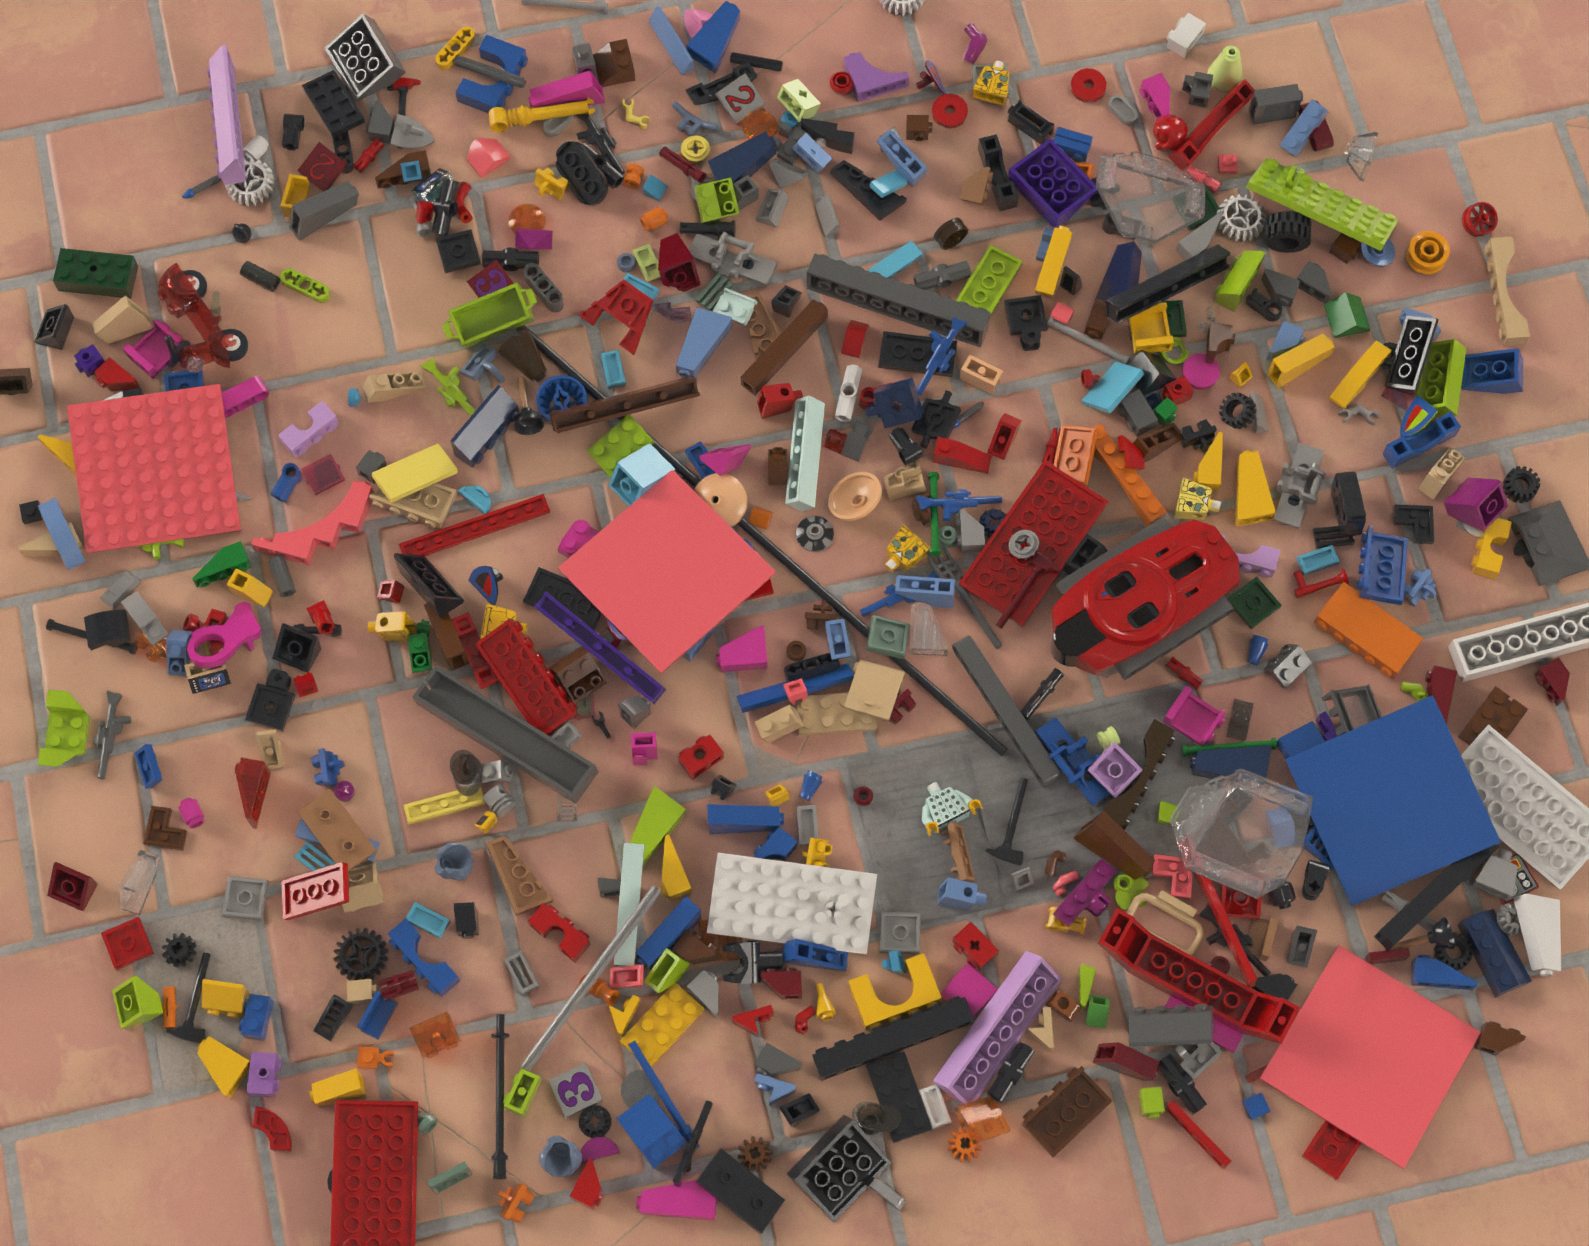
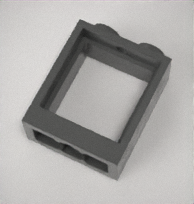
[1249,84,1303,125]

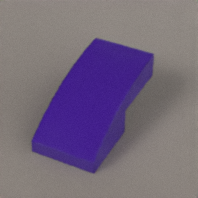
[1316,711,1336,741]

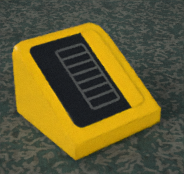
[475,811,498,835]

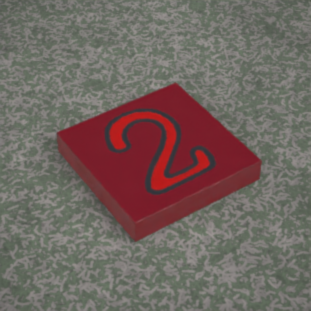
[297,142,348,192]

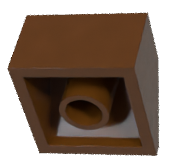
[593,39,635,87]

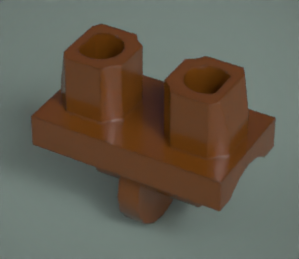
[805,600,840,631]

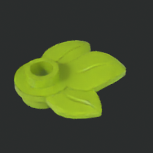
[1113,874,1149,911]

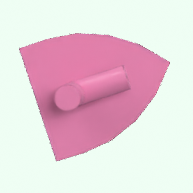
[684,10,713,39]

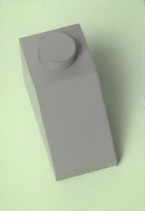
[687,970,719,1018]

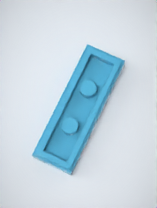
[868,240,923,278]

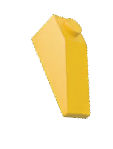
[1192,432,1223,492]
[38,434,76,475]
[660,834,692,902]

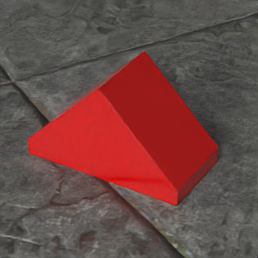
[841,320,869,358]

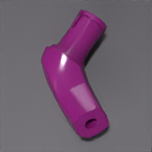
[963,23,987,64]

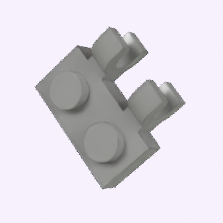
[1172,1041,1223,1080]

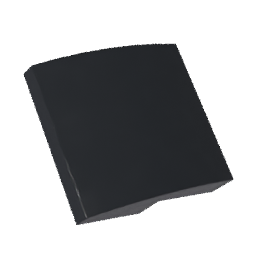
[84,610,131,651]

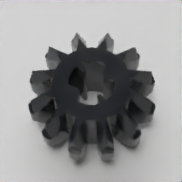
[162,933,197,968]

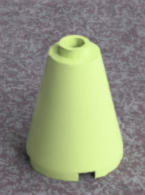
[1207,46,1243,92]

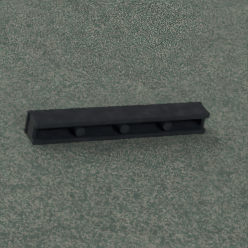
[1105,244,1230,324]
[1374,844,1500,952]

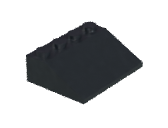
[787,1115,891,1222]

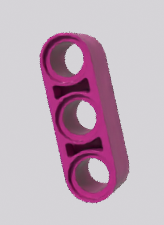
[222,376,269,418]

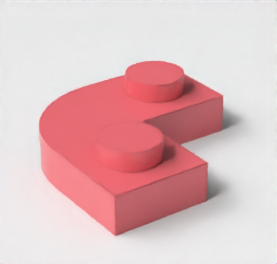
[1152,854,1193,900]

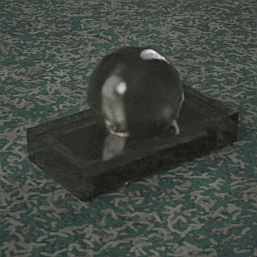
[1226,699,1254,741]

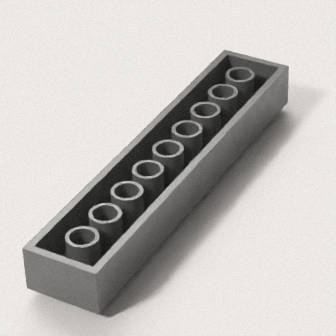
[807,253,991,348]

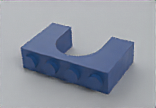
[456,34,528,114]

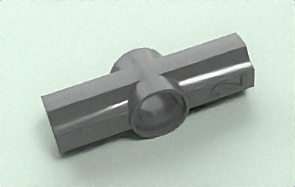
[913,261,971,290]

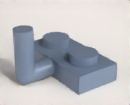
[460,344,505,383]

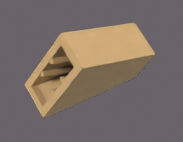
[92,296,155,344]

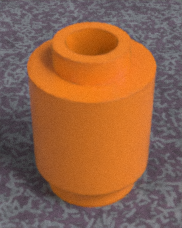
[640,206,668,231]

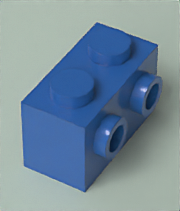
[239,994,274,1041]

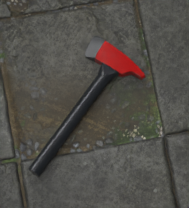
[387,78,421,149]

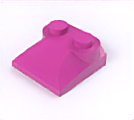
[557,519,599,558]

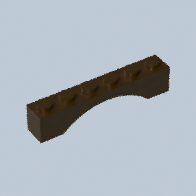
[1103,719,1175,830]

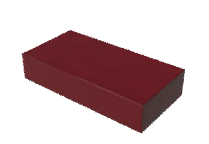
[1365,948,1410,964]

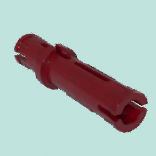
[659,146,707,183]

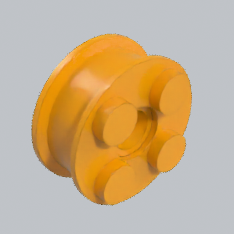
[1406,231,1450,275]

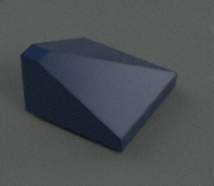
[1144,390,1163,410]

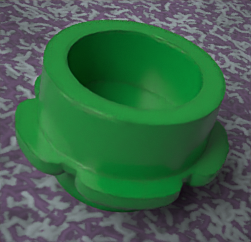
[417,619,430,636]

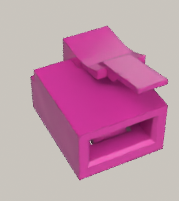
[631,732,658,766]

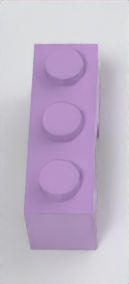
[278,401,339,458]

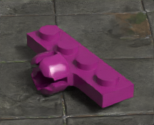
[1053,858,1116,927]

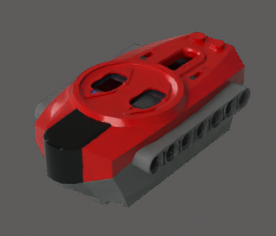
[1051,517,1240,680]

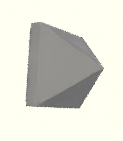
[1011,867,1034,891]

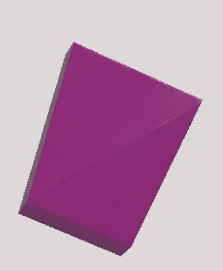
[515,229,553,249]

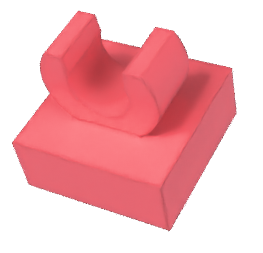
[1218,155,1238,174]
[783,679,808,704]

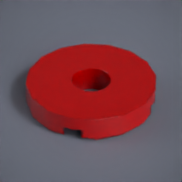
[1070,68,1107,103]
[932,94,968,128]

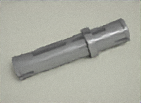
[1381,890,1437,932]

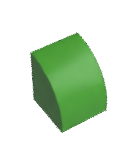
[1085,994,1110,1029]

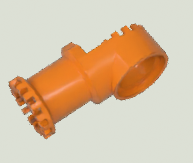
[579,974,620,1006]

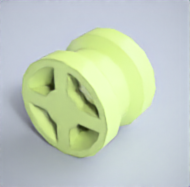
[1097,726,1120,750]

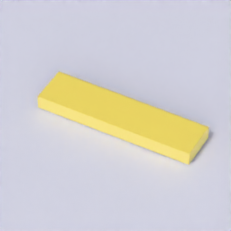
[403,784,486,825]

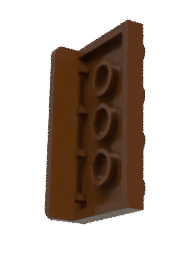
[1021,1066,1112,1158]

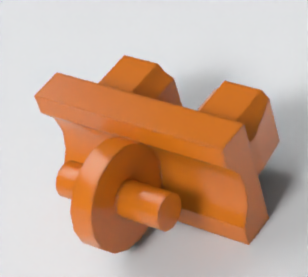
[497,1183,535,1222]

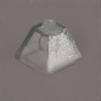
[1345,132,1378,182]

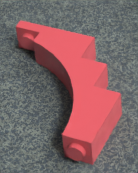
[251,481,374,565]

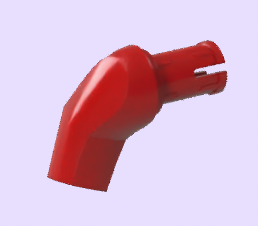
[456,181,473,223]

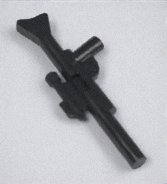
[576,113,625,175]
[1199,903,1271,976]
[672,1100,713,1187]

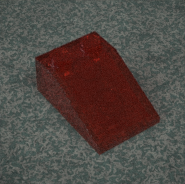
[235,757,271,829]

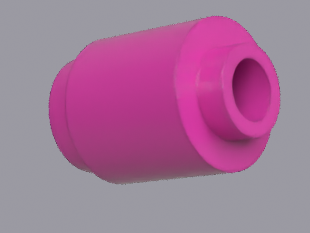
[178,798,205,829]

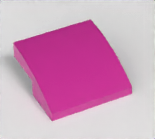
[940,962,998,1018]

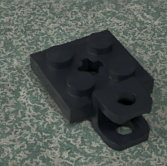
[1004,295,1048,351]
[245,669,296,732]

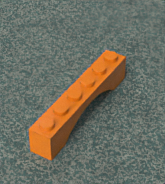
[1093,423,1167,527]

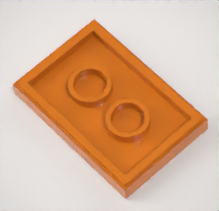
[1054,424,1099,485]

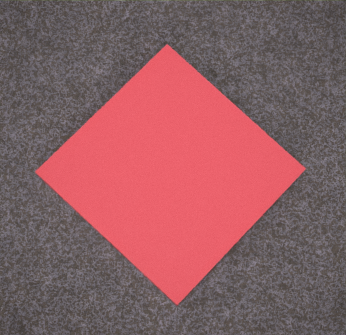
[67,384,241,553]
[558,470,776,674]
[1259,945,1481,1169]

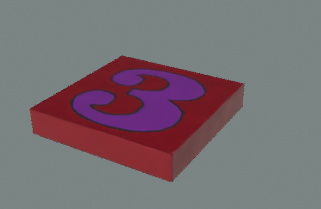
[466,260,514,298]

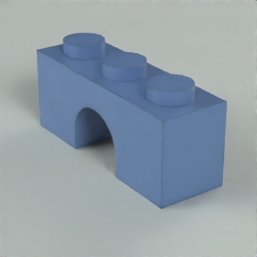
[1280,99,1329,158]

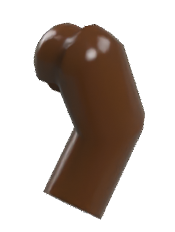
[1045,850,1066,877]

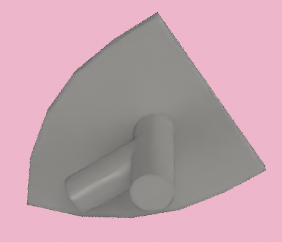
[390,114,435,149]

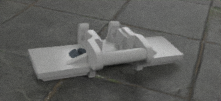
[689,232,777,285]
[1273,443,1326,529]

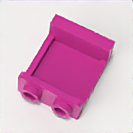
[123,319,183,379]
[1163,686,1226,746]

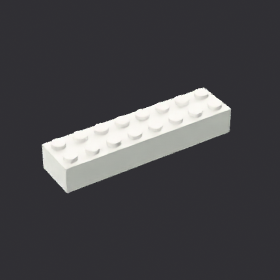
[1448,603,1589,683]

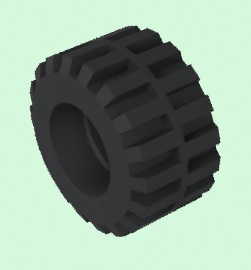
[1264,211,1312,253]

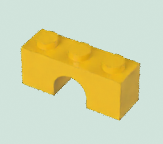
[1471,518,1512,580]

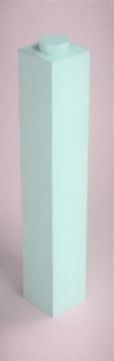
[614,843,644,967]

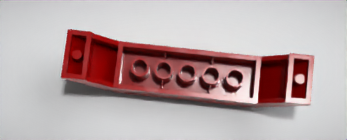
[1098,908,1300,1044]

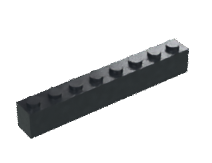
[812,996,974,1081]

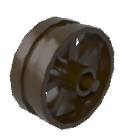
[934,218,969,250]

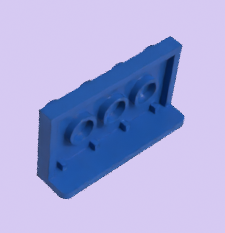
[1357,526,1408,605]

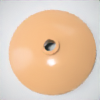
[828,472,882,521]
[694,473,747,527]

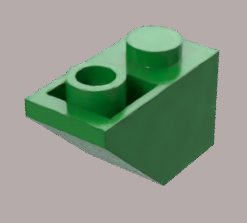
[407,633,432,673]

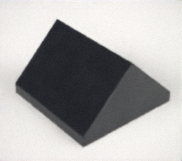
[34,304,74,350]
[1129,350,1177,396]
[272,623,321,673]

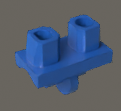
[311,748,345,787]

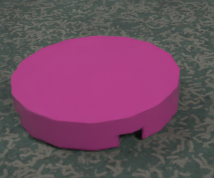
[1182,353,1220,390]

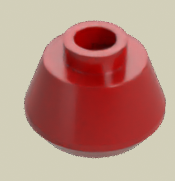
[830,71,854,95]

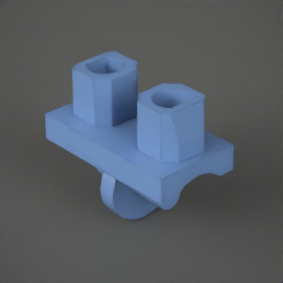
[1404,569,1437,607]

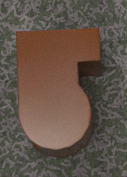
[1046,989,1081,1022]

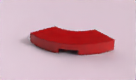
[252,1107,292,1152]

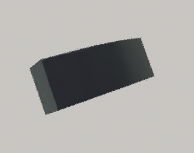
[801,118,855,154]

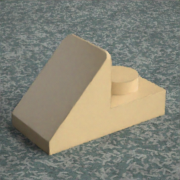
[256,729,283,770]
[1027,1007,1054,1052]

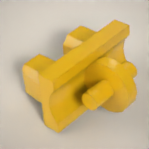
[534,168,568,200]
[802,838,833,867]

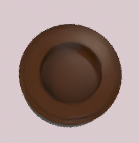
[787,641,806,661]

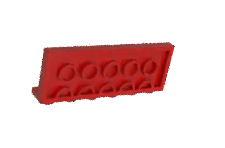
[475,619,579,735]

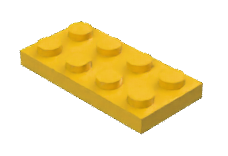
[619,983,705,1067]

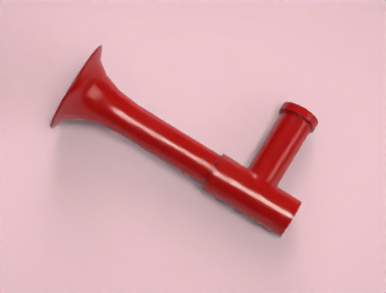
[1293,568,1349,598]

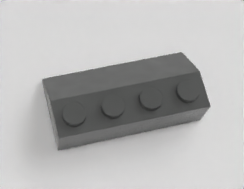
[1129,1004,1215,1047]

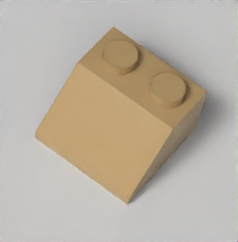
[342,863,384,913]

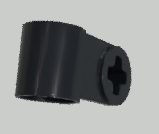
[1302,859,1329,901]

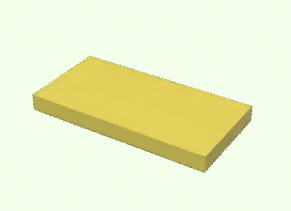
[372,443,458,503]

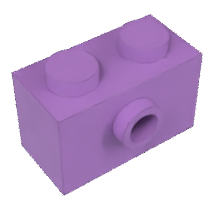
[247,1052,282,1098]

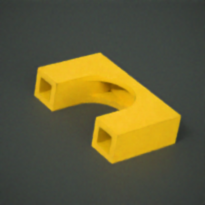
[848,953,942,1031]

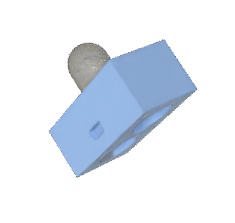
[792,133,832,173]

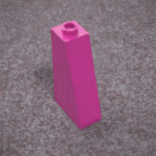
[528,71,605,108]
[636,1180,717,1221]

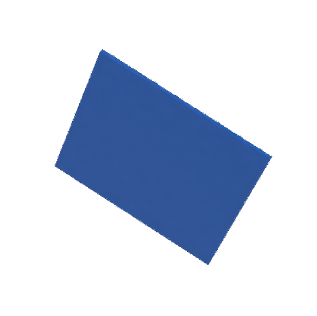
[1285,695,1501,906]

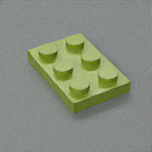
[586,414,654,479]

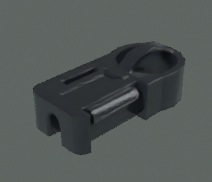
[1246,288,1282,322]

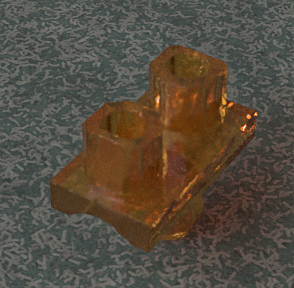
[134,628,167,662]

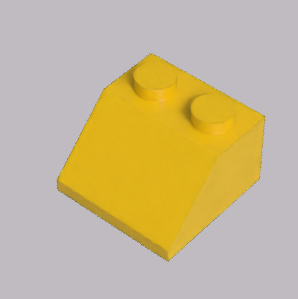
[202,979,251,1019]

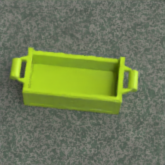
[442,283,537,349]

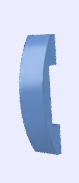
[38,497,86,570]

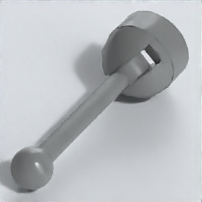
[411,197,431,237]

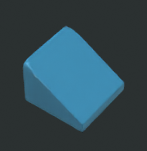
[400,160,422,182]
[643,174,668,202]

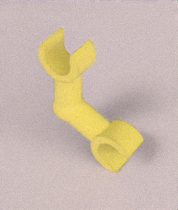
[622,99,650,129]

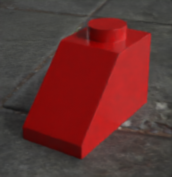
[94,357,140,391]
[987,413,1022,460]
[570,1159,604,1210]

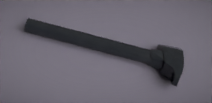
[986,778,1028,865]
[166,952,211,1043]

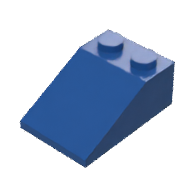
[1462,348,1523,394]
[616,1093,687,1169]

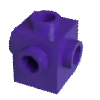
[74,344,105,377]

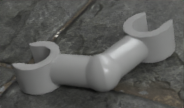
[1338,403,1380,425]

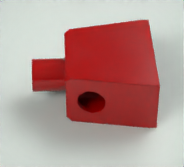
[757,383,803,419]

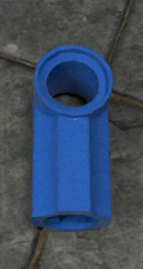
[271,463,302,502]

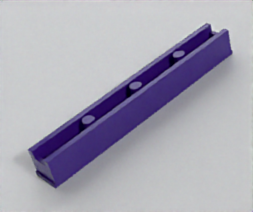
[534,591,667,704]

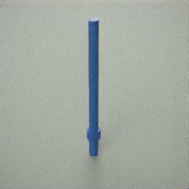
[628,1041,700,1149]

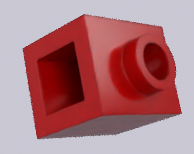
[1162,376,1194,405]

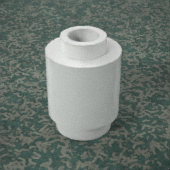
[243,135,269,162]

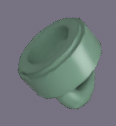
[418,1113,438,1135]

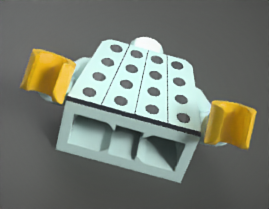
[922,782,983,836]

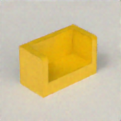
[280,174,311,217]

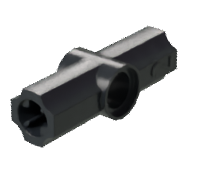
[582,143,624,189]
[431,178,460,236]
[482,247,539,271]
[987,1042,1035,1103]
[1158,1054,1207,1115]

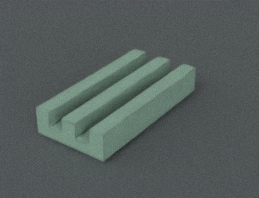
[696,273,733,311]

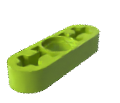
[280,268,330,303]

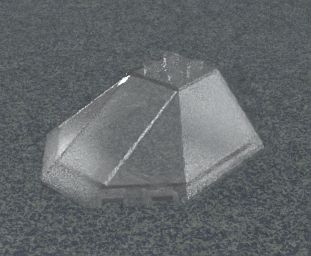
[1096,151,1205,243]
[1170,769,1314,899]

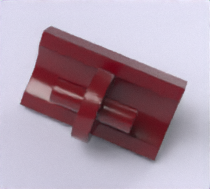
[889,689,916,725]
[378,970,419,1001]

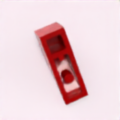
[932,437,992,474]

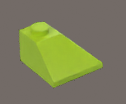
[112,976,163,1029]

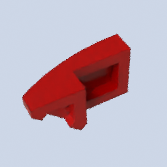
[1117,435,1145,470]

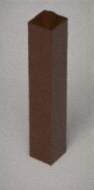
[740,299,828,396]

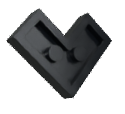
[1393,504,1434,544]

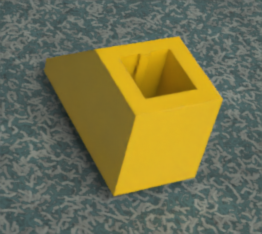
[227,569,274,608]

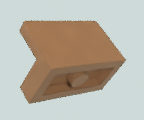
[1246,917,1279,961]

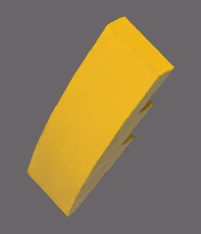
[1329,340,1392,409]

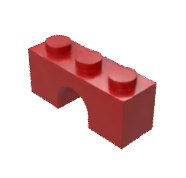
[528,903,591,963]

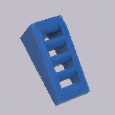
[1299,827,1334,870]

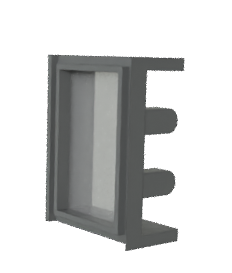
[1322,684,1382,735]

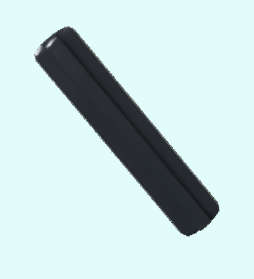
[730,52,783,71]

